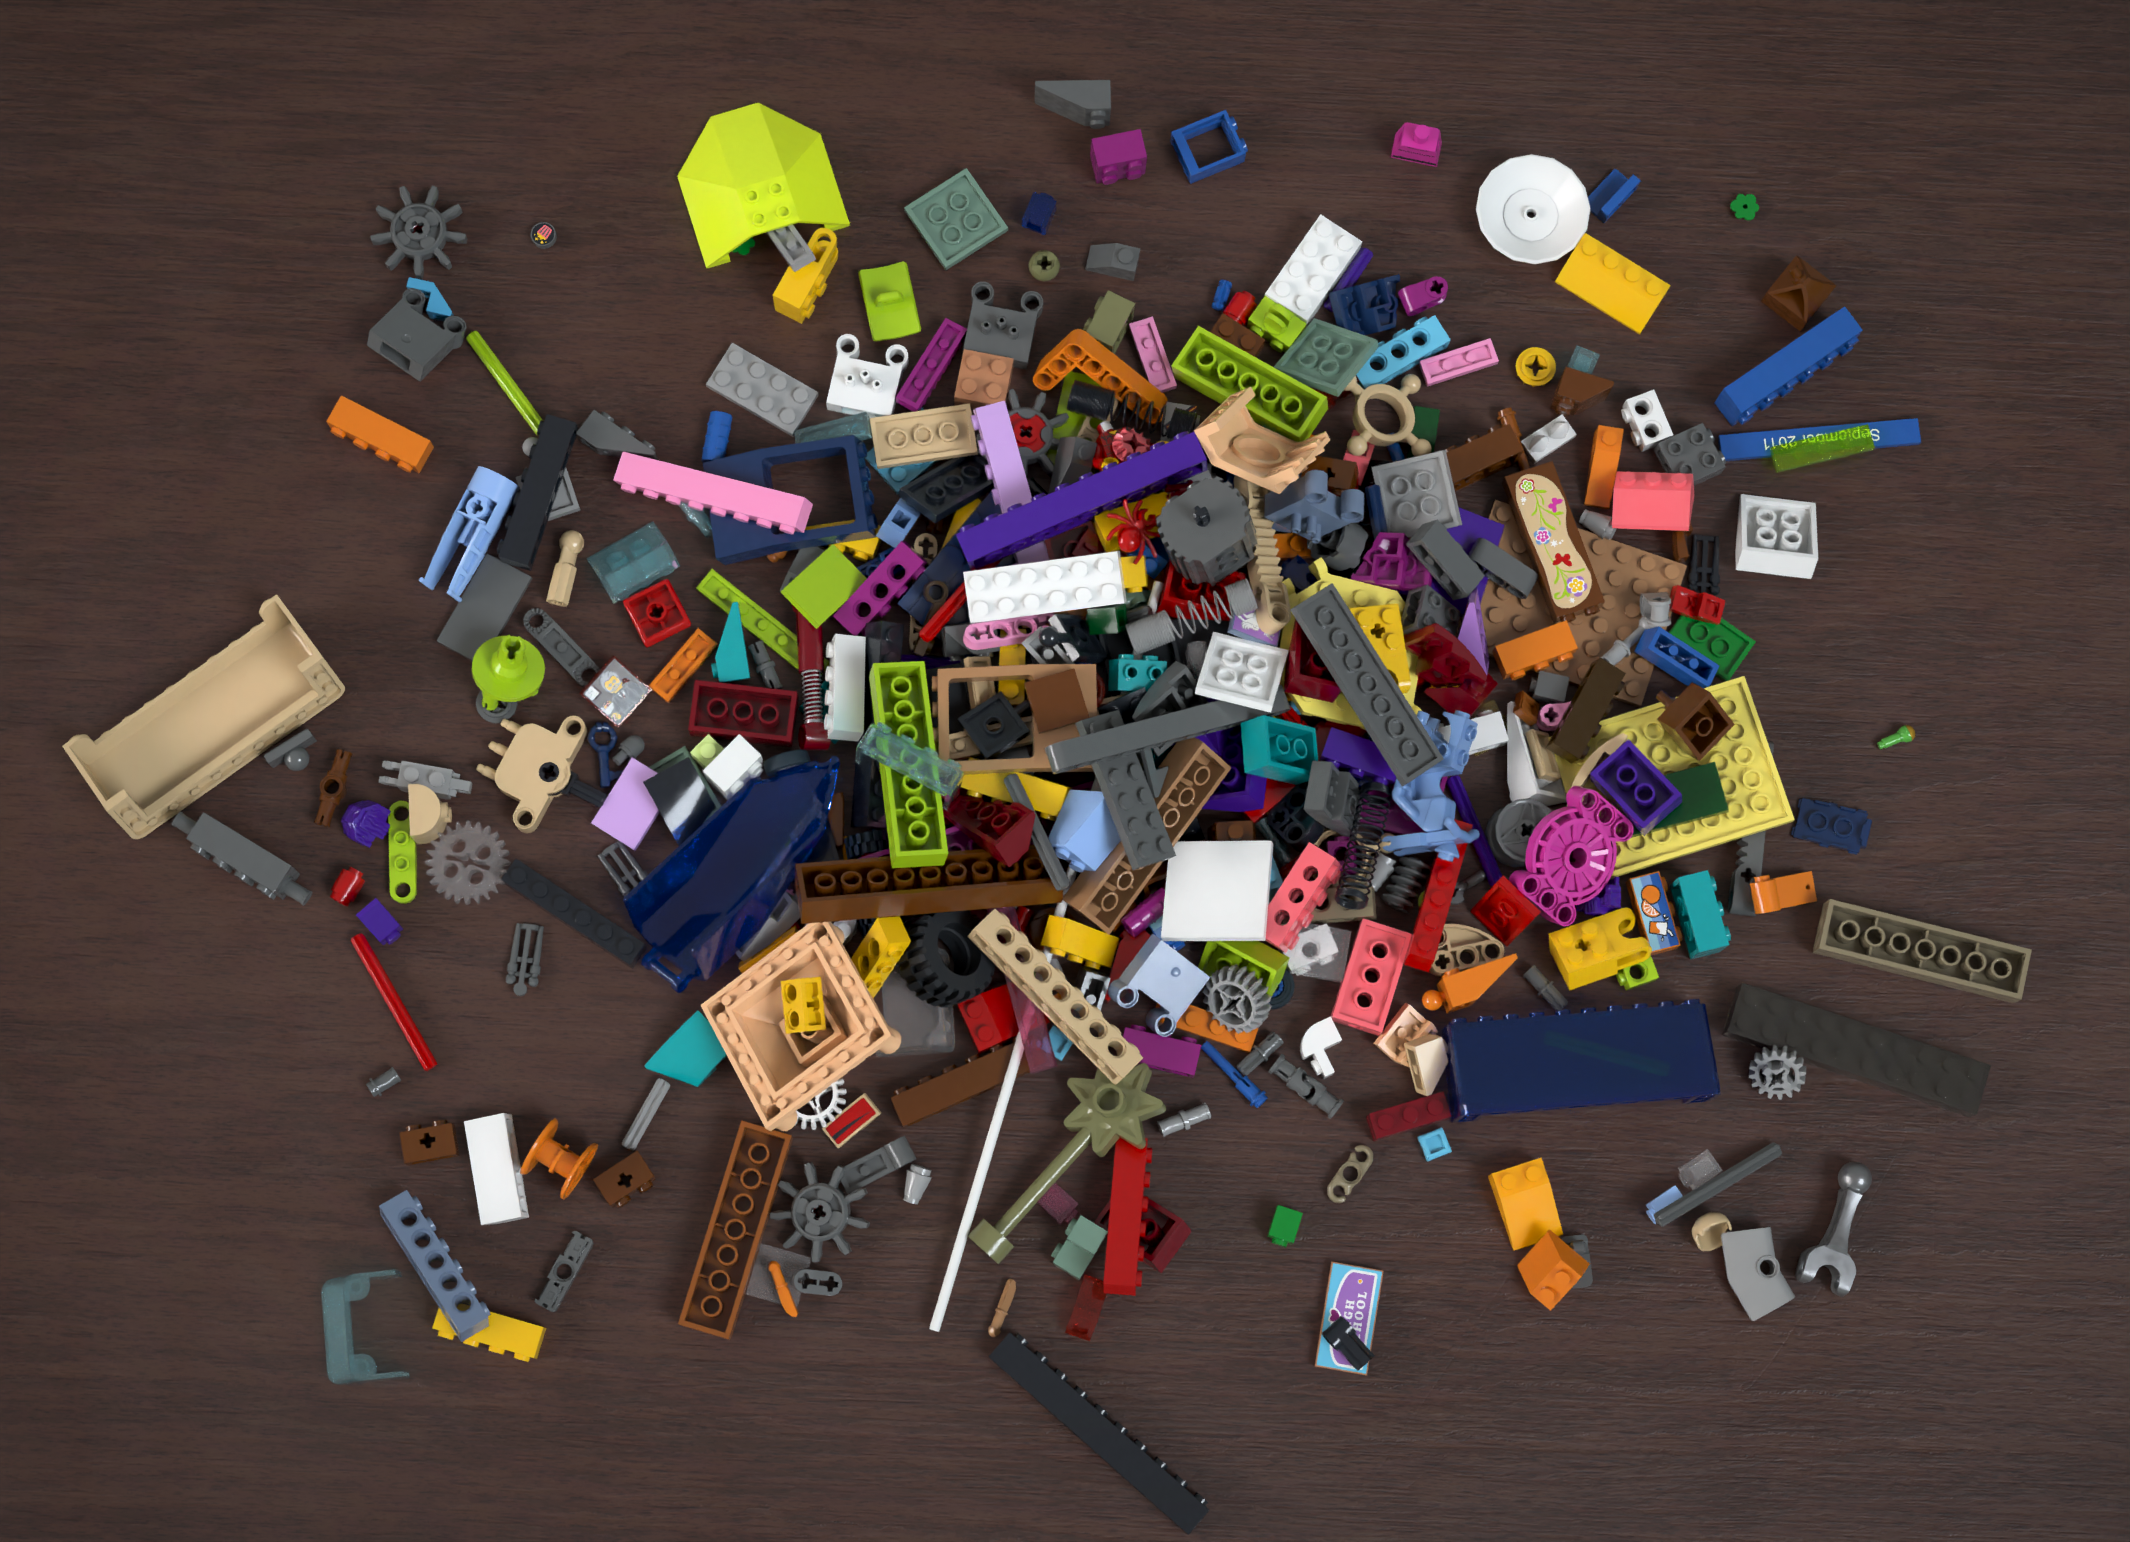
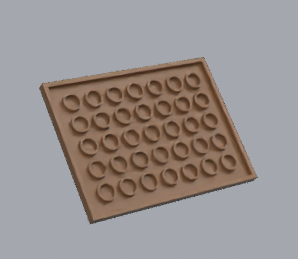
[1455,500,1687,708]

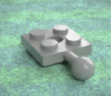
[516,437,580,521]

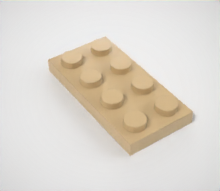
[870,403,978,469]

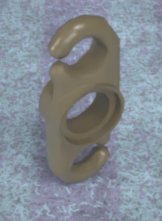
[1327,1145,1373,1203]

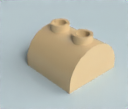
[408,784,452,844]

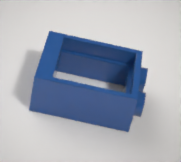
[1170,110,1248,184]

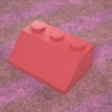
[1612,471,1694,531]

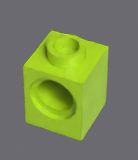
[1616,955,1659,991]

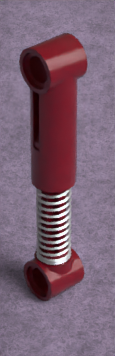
[792,604,831,750]

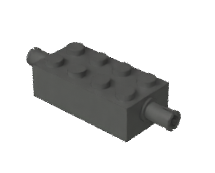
[172,812,313,906]

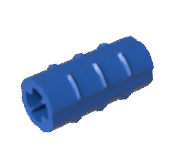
[701,411,732,463]

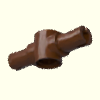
[314,749,353,828]

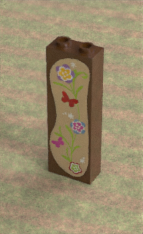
[1502,461,1605,623]

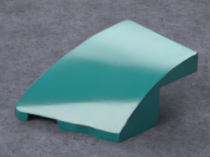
[644,1011,727,1087]

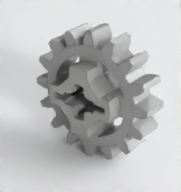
[1749,1045,1806,1100]

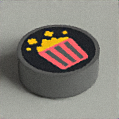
[531,222,557,249]

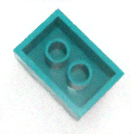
[1241,715,1318,785]
[1669,870,1731,960]

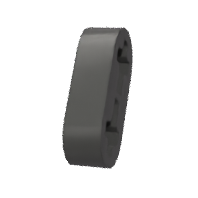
[791,1269,842,1296]

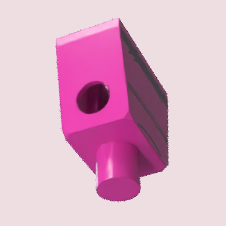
[1391,122,1442,167]

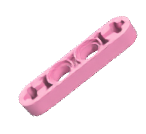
[963,613,1054,650]

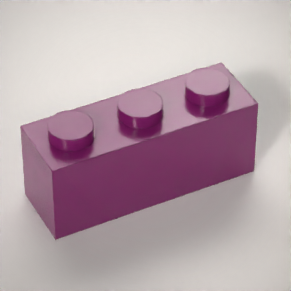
[1123,1025,1201,1078]

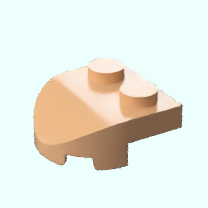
[1374,1003,1438,1067]

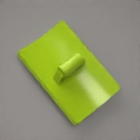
[858,261,921,341]

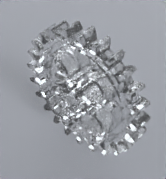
[425,820,511,905]

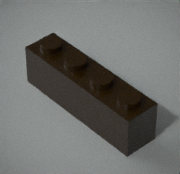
[1546,657,1626,764]

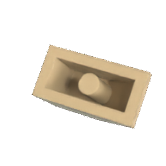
[1404,1033,1448,1096]

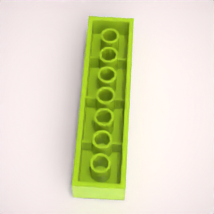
[869,661,948,868]

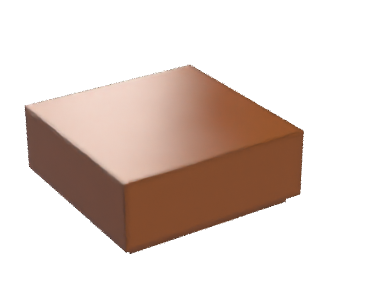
[1513,690,1539,726]

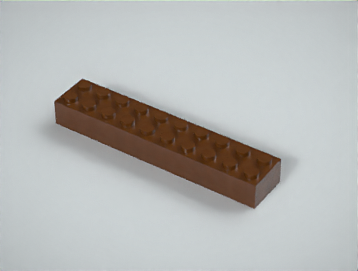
[795,845,1063,924]

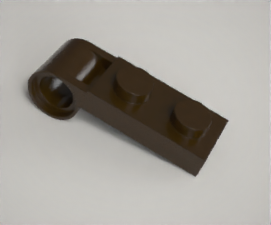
[912,581,948,656]

